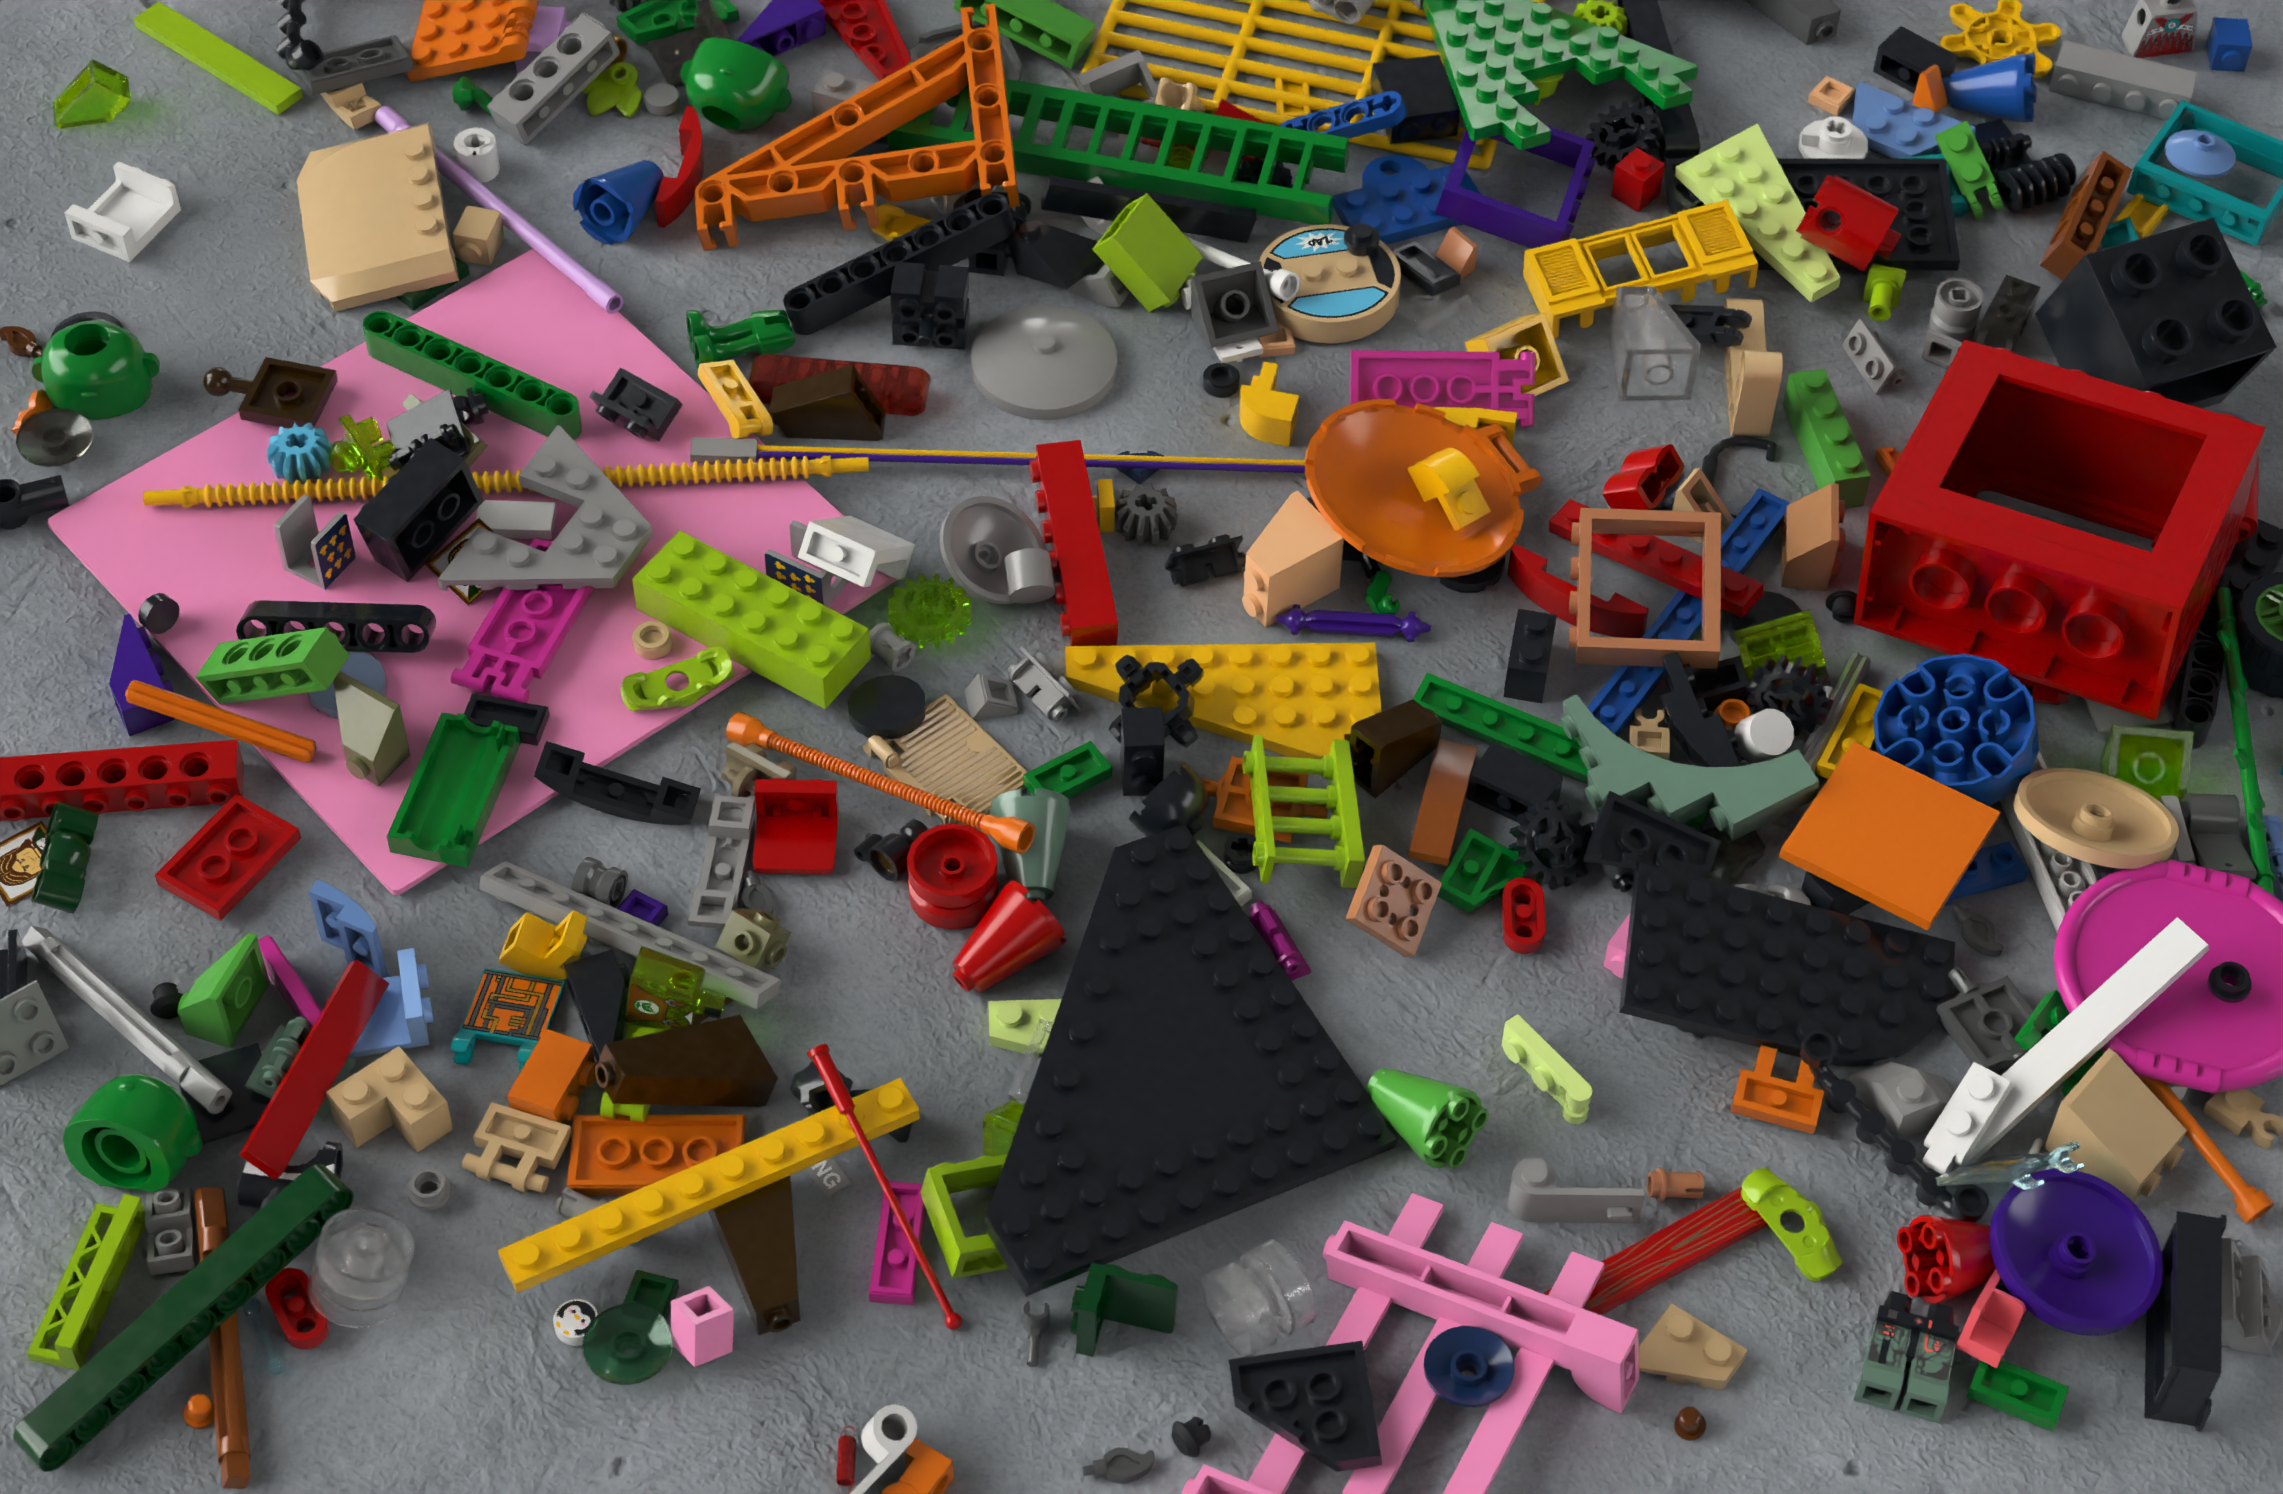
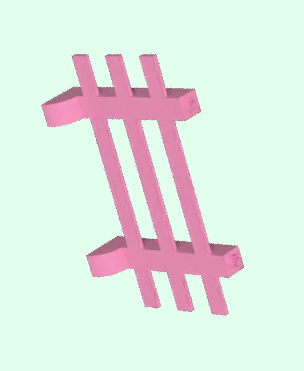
[1182,1193,1639,1494]

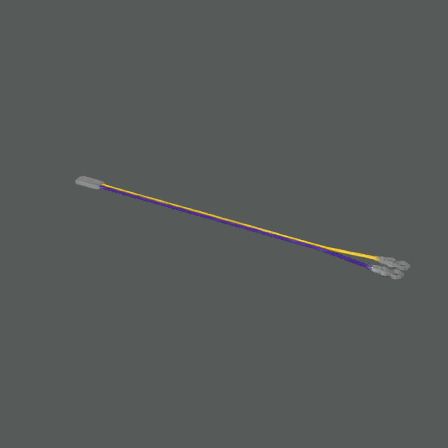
[690,437,1305,473]

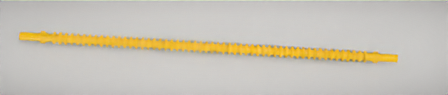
[143,456,869,508]

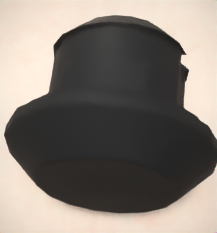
[1826,589,1857,623]
[150,982,183,1019]
[1171,1417,1211,1457]

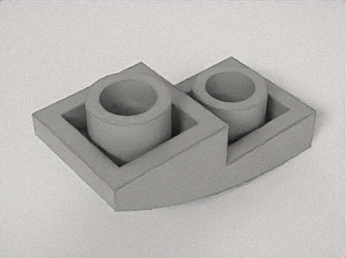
[145,1187,195,1276]

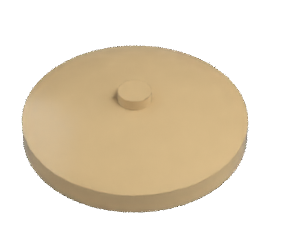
[2014,768,2179,869]

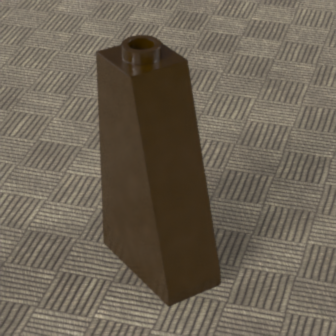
[595,1015,778,1107]
[708,1175,801,1336]

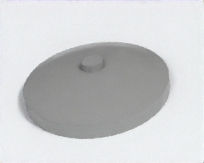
[971,305,1117,420]

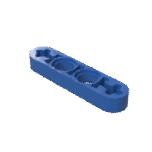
[1280,91,1407,139]

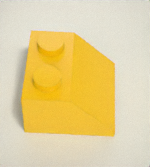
[1464,313,1569,397]

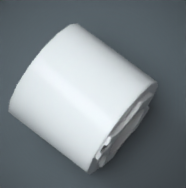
[453,128,500,183]
[1734,709,1794,762]

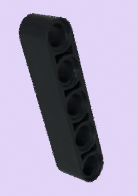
[2171,584,2233,749]
[236,600,436,653]

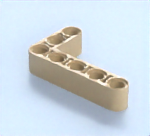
[1723,298,1783,437]

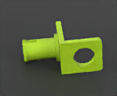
[1862,264,1906,322]

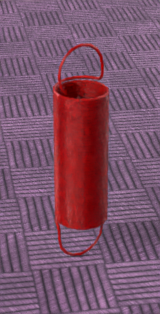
[836,1426,856,1494]

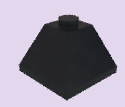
[1007,220,1103,290]

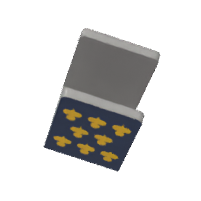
[274,494,356,590]
[765,520,849,607]

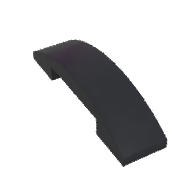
[534,741,701,825]

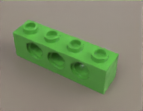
[196,627,350,704]

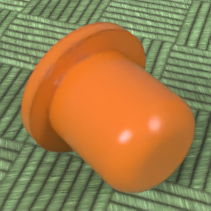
[183,1394,214,1429]

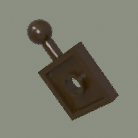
[203,357,338,429]

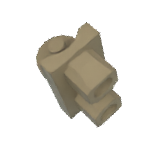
[721,741,797,797]

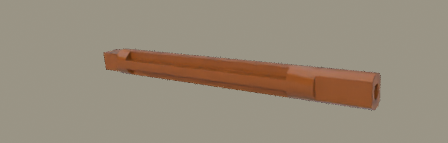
[194,1187,250,1489]

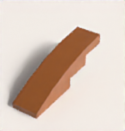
[1408,739,1478,866]

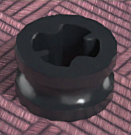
[1224,833,1258,874]

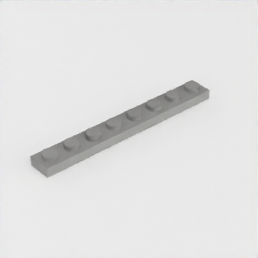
[479,861,781,1009]

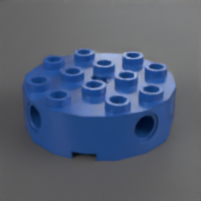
[1874,654,2039,806]

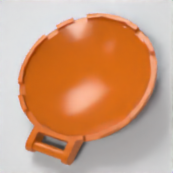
[1305,399,1543,577]

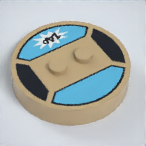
[1259,224,1401,343]

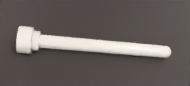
[1186,236,1300,301]

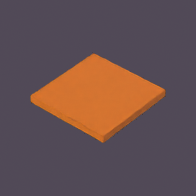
[1779,742,2001,931]

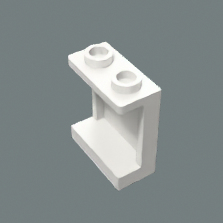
[64,162,181,262]
[798,516,915,587]

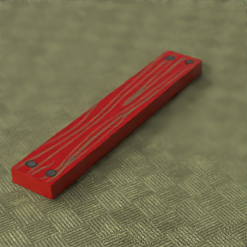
[1544,1187,1782,1315]

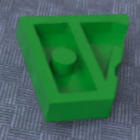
[1437,828,1533,913]

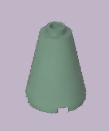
[990,788,1071,904]

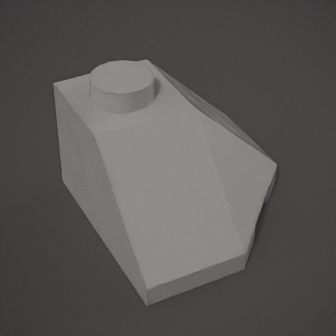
[1849,1060,1955,1140]

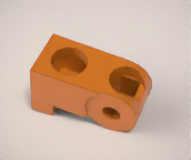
[881,1438,954,1494]

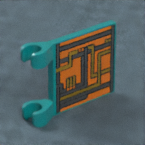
[451,968,566,1074]

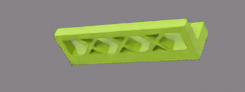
[27,1194,146,1370]

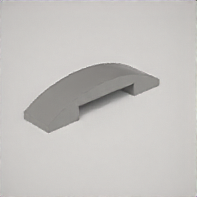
[688,795,755,929]

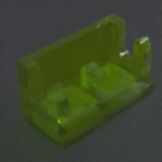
[1734,609,1826,682]

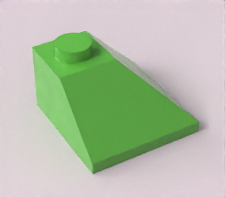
[178,933,270,1049]

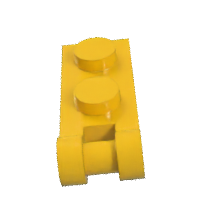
[697,360,773,439]

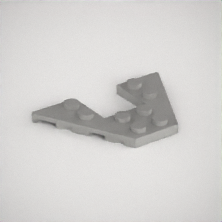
[438,425,653,591]

